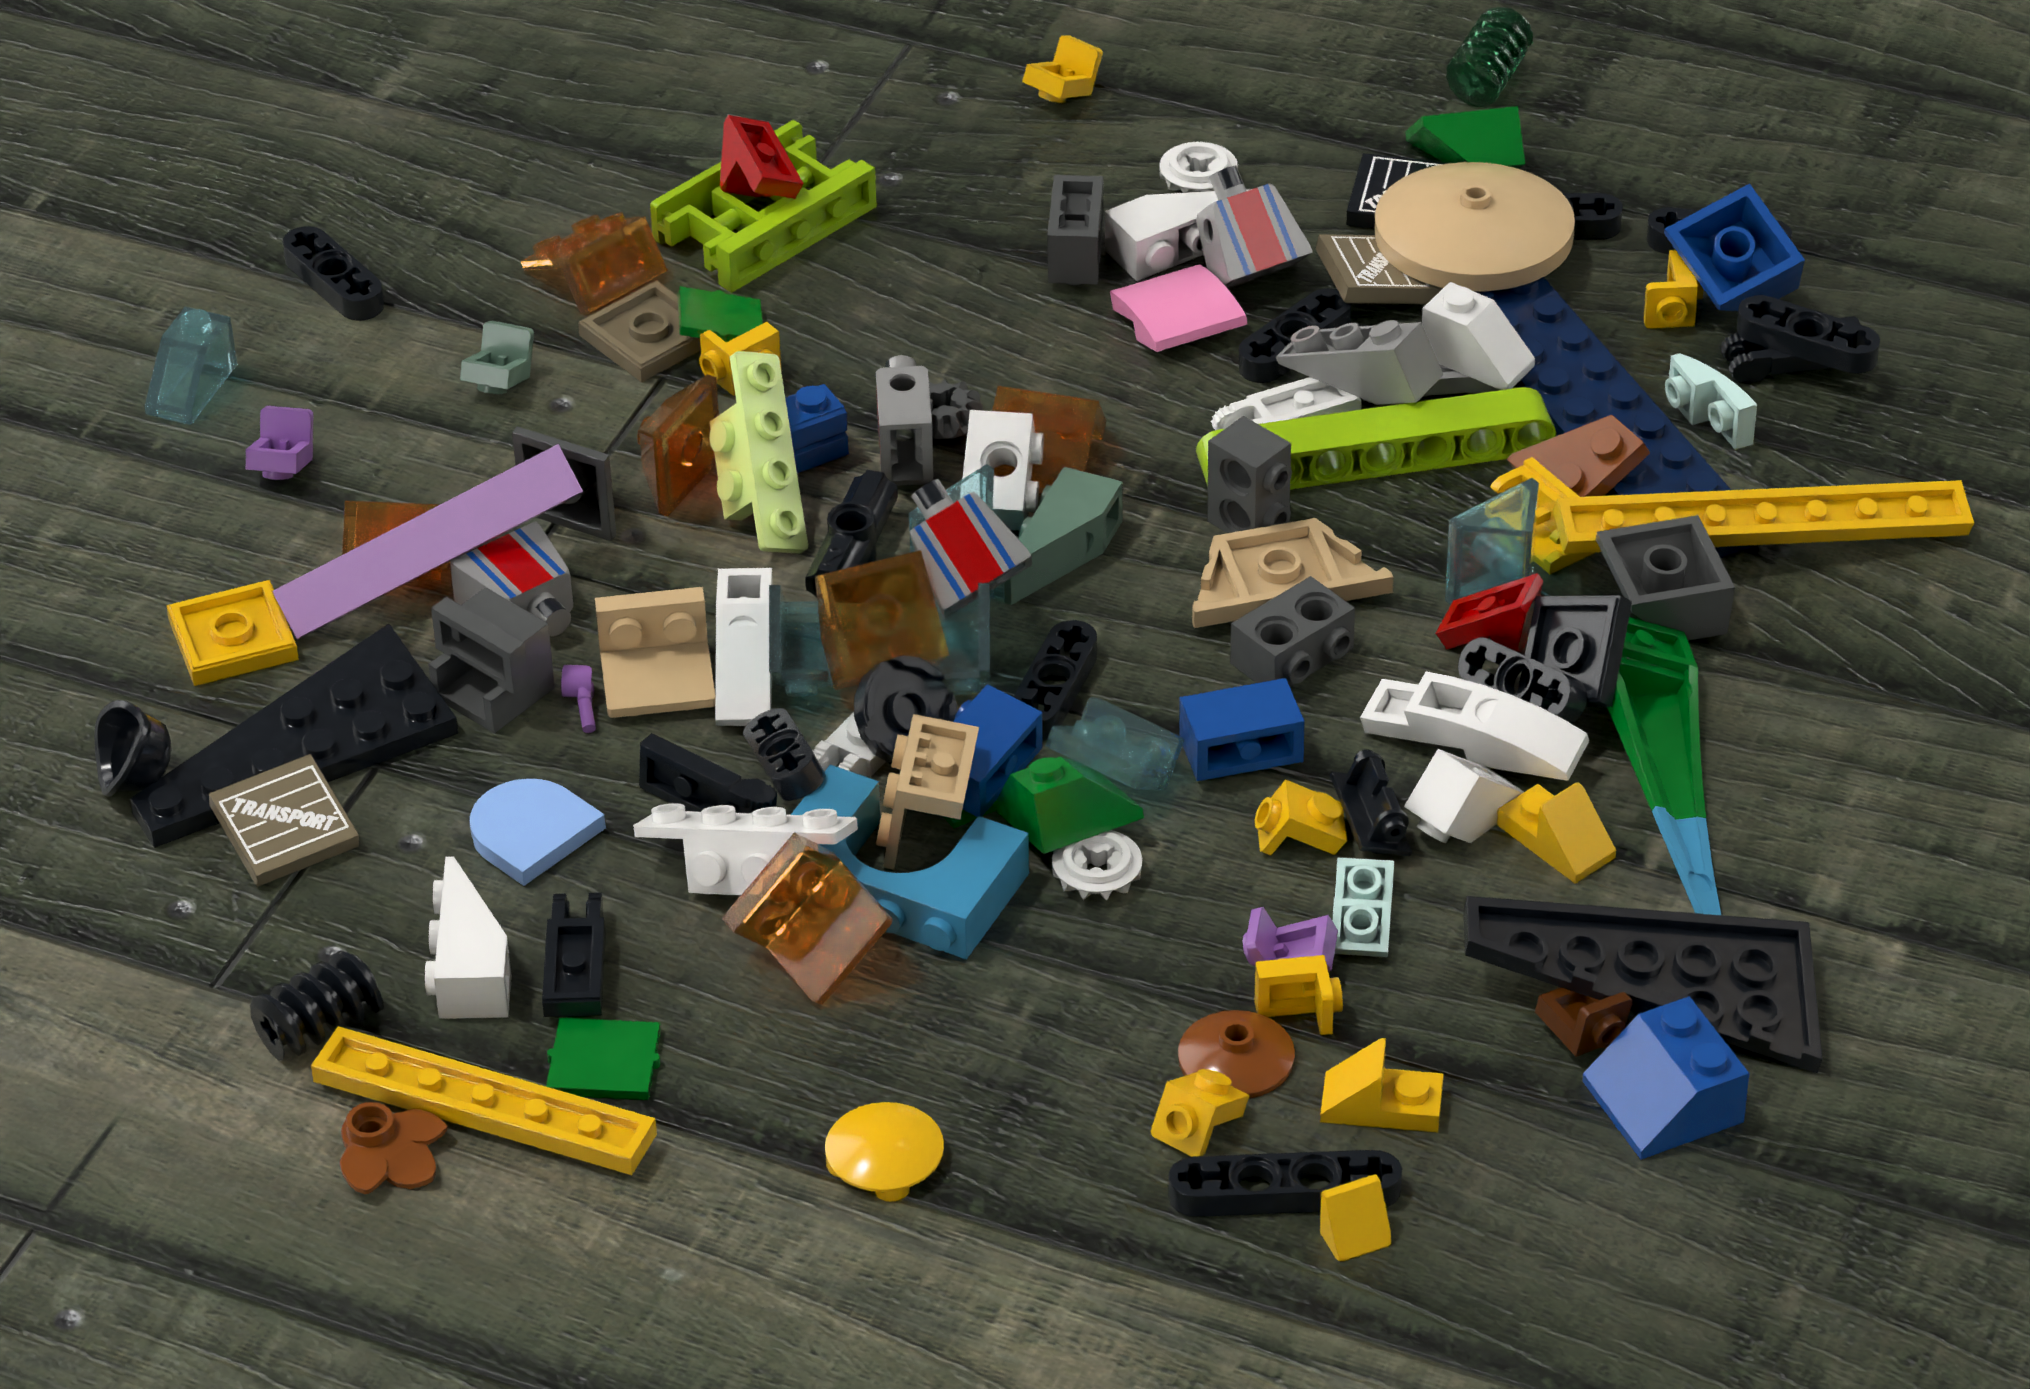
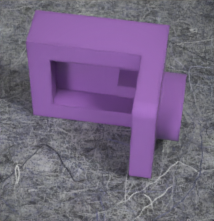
[245,406,313,480]
[1243,907,1338,972]

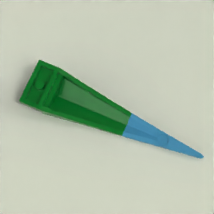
[1607,617,1722,915]

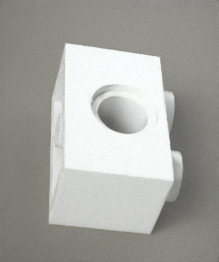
[960,410,1044,530]

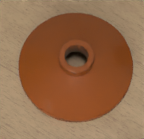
[1178,1010,1295,1099]

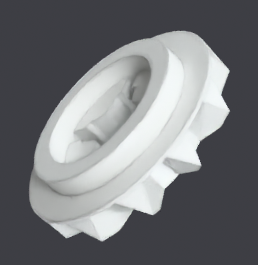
[1160,142,1238,193]
[1052,830,1142,901]

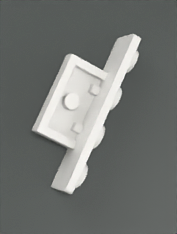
[633,804,858,897]

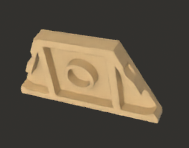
[1192,518,1393,628]

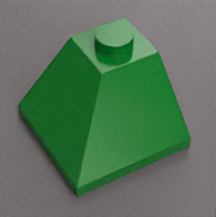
[1405,106,1525,169]
[995,756,1144,854]

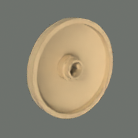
[1374,162,1575,291]

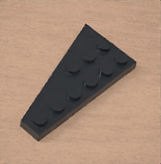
[130,623,458,848]
[1463,896,1822,1073]

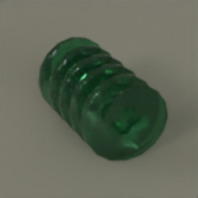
[1446,7,1533,107]

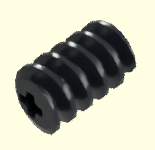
[250,950,384,1061]

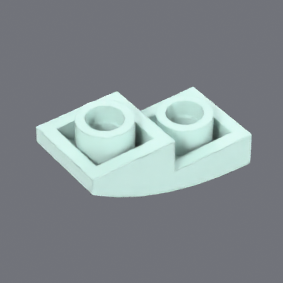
[1665,353,1757,450]
[1332,857,1394,957]

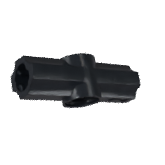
[805,469,898,606]

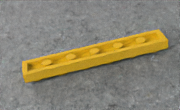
[311,1026,657,1175]

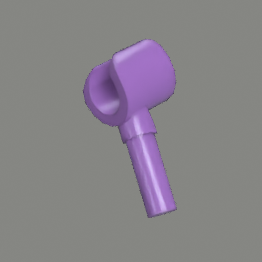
[561,665,596,733]

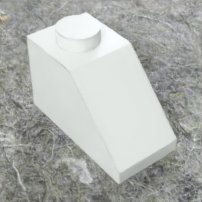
[1422,282,1535,390]
[1404,749,1524,843]

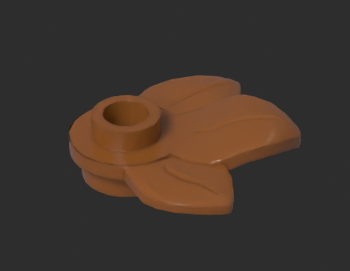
[340,1102,448,1194]

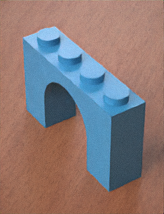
[791,765,1029,960]

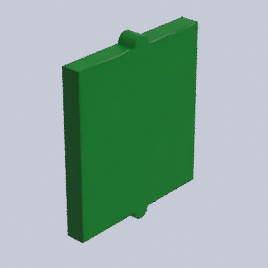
[678,286,762,342]
[546,1018,661,1100]

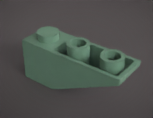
[1004,467,1123,605]

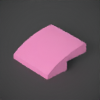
[1110,264,1247,352]

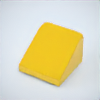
[1320,1174,1391,1261]

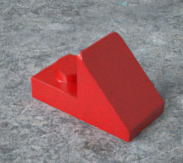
[720,115,804,199]
[1435,573,1543,654]

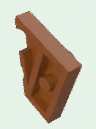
[1507,415,1650,497]

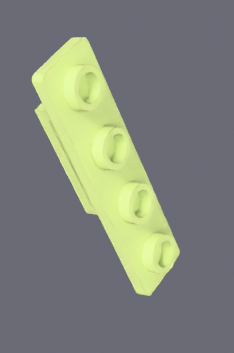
[709,351,808,554]

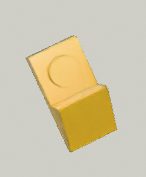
[1497,782,1616,884]
[1320,1038,1443,1133]

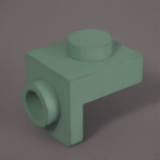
[460,321,534,394]

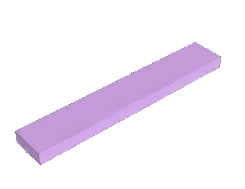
[272,444,583,639]

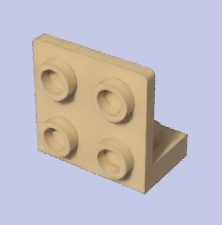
[595,587,716,718]
[876,714,979,870]

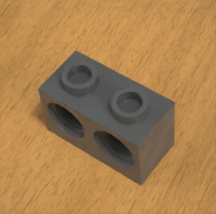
[1047,175,1104,285]
[1207,416,1292,533]
[1230,576,1355,687]

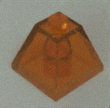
[637,374,719,517]

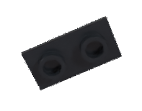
[1330,749,1412,856]

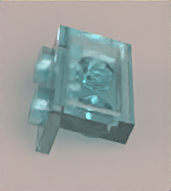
[1045,697,1184,790]

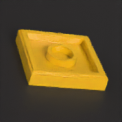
[166,580,299,686]

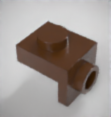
[1535,987,1632,1057]

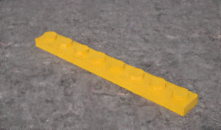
[1553,480,1974,554]

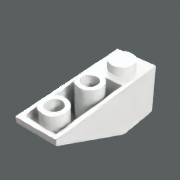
[1105,189,1251,281]
[715,568,775,726]
[425,857,511,1019]

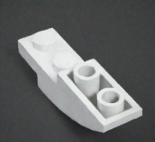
[1360,672,1589,781]

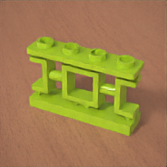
[650,120,877,293]

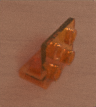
[520,212,668,313]
[991,386,1106,496]
[721,832,893,1005]

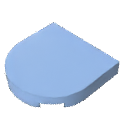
[470,779,606,886]

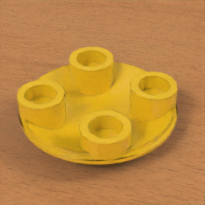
[825,1102,944,1202]

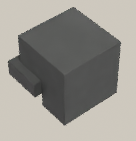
[428,587,555,734]

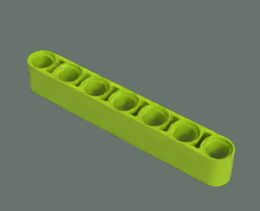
[1196,388,1556,489]

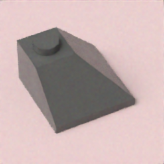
[512,426,616,541]
[1596,515,1735,641]

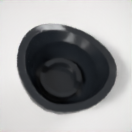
[94,700,172,797]

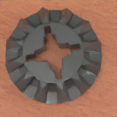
[909,378,983,439]

